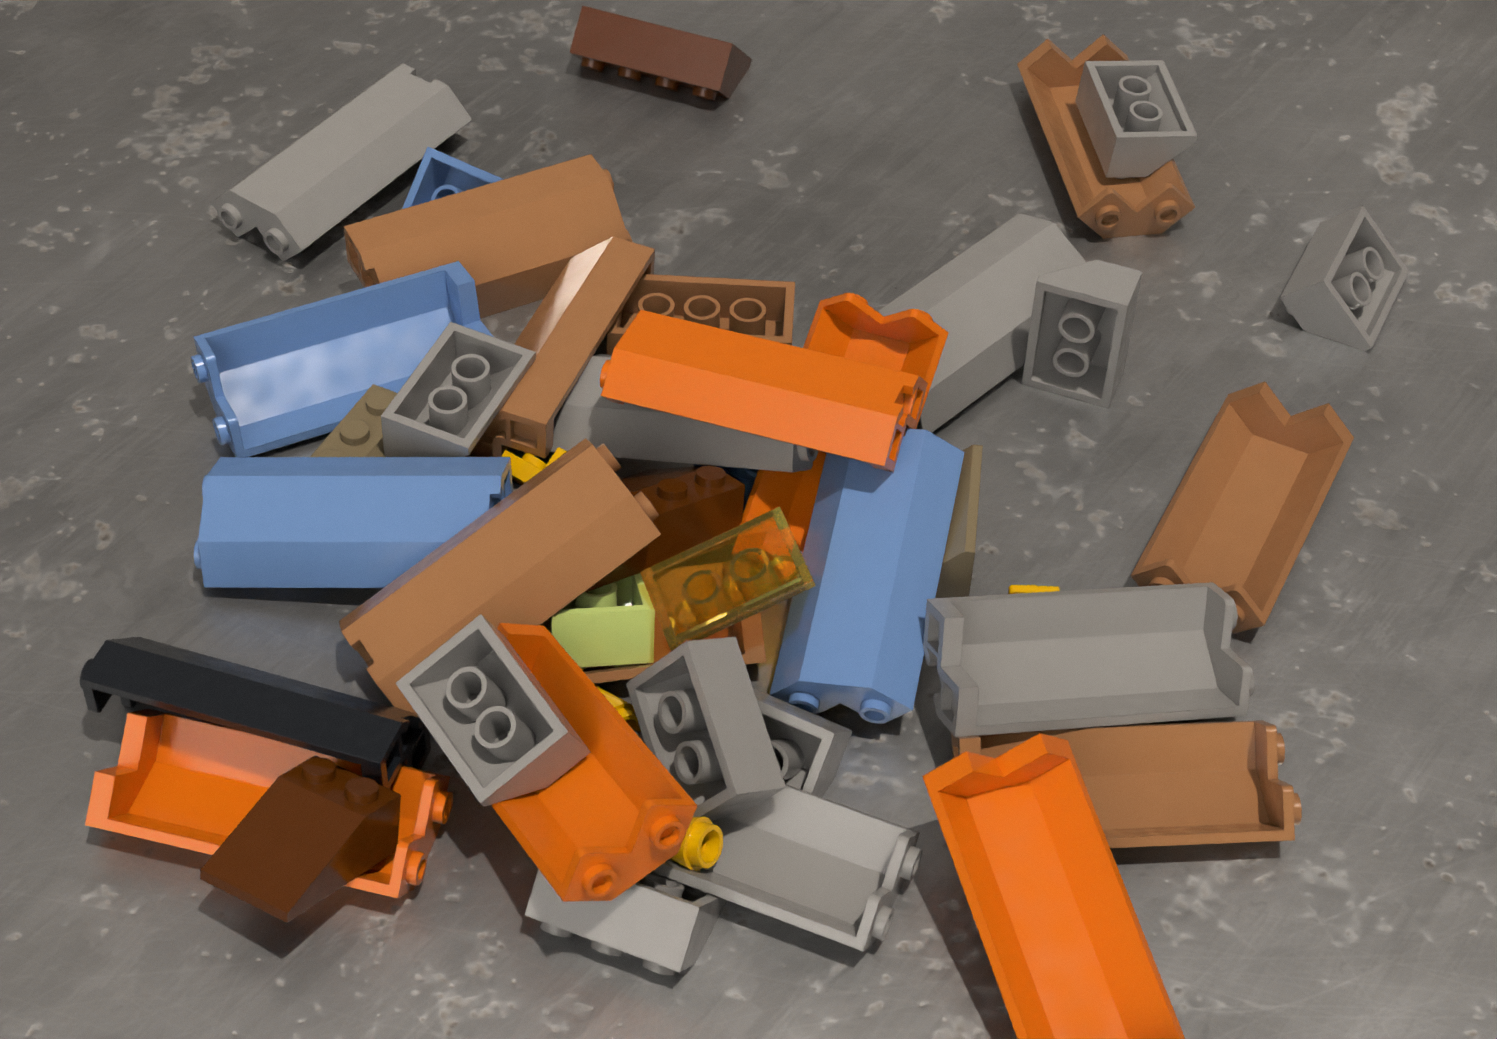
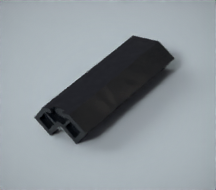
[80,637,431,789]

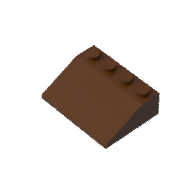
[585,465,745,593]

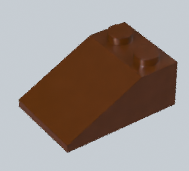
[200,755,401,923]

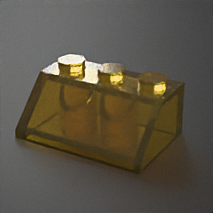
[640,506,816,651]

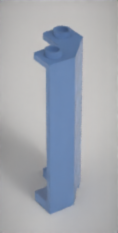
[190,261,493,457]
[769,428,965,724]
[194,457,513,588]

